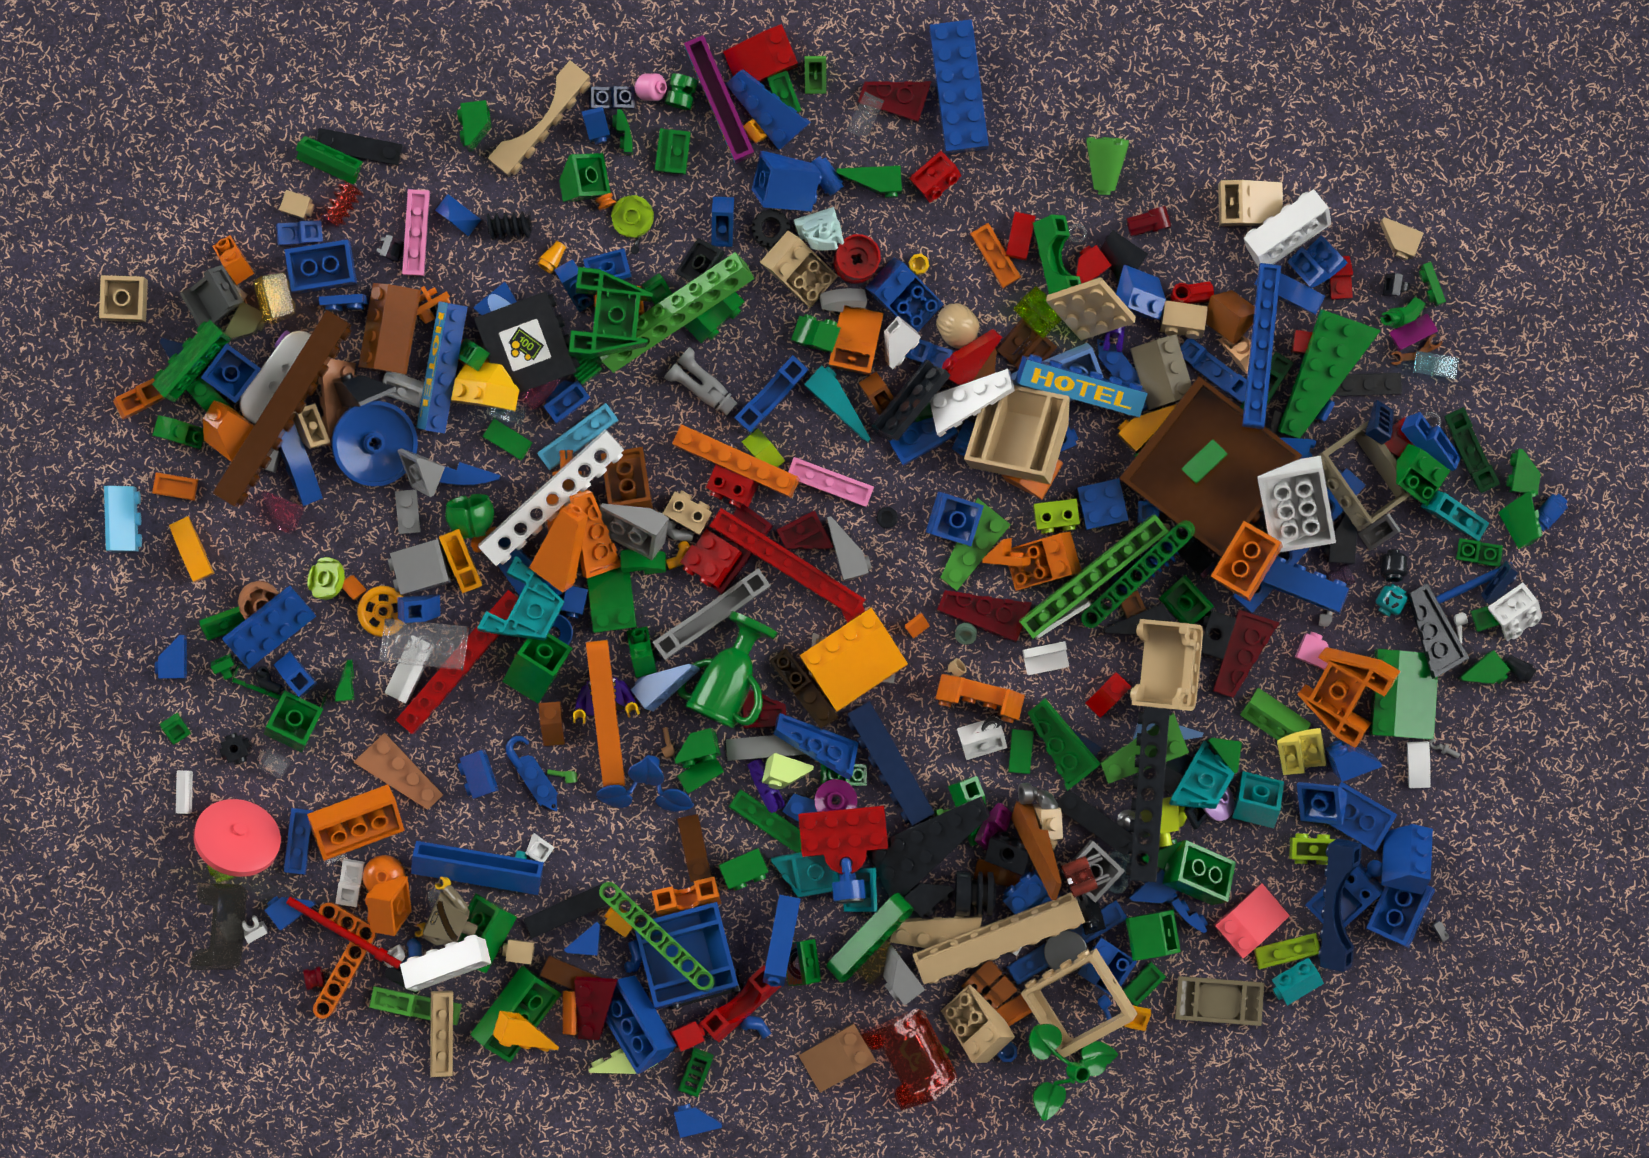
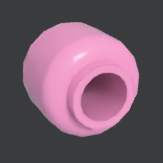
[635,73,667,101]

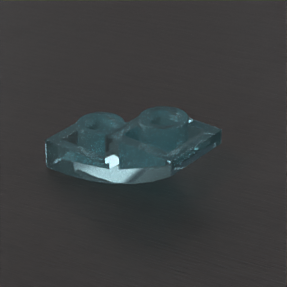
[1413,351,1459,379]

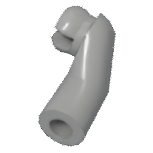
[666,520,693,541]

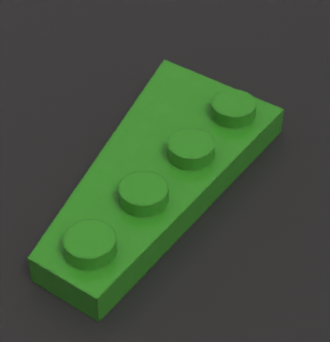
[940,498,1011,591]
[1101,712,1189,784]

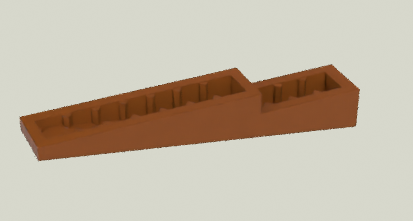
[1011,801,1062,900]

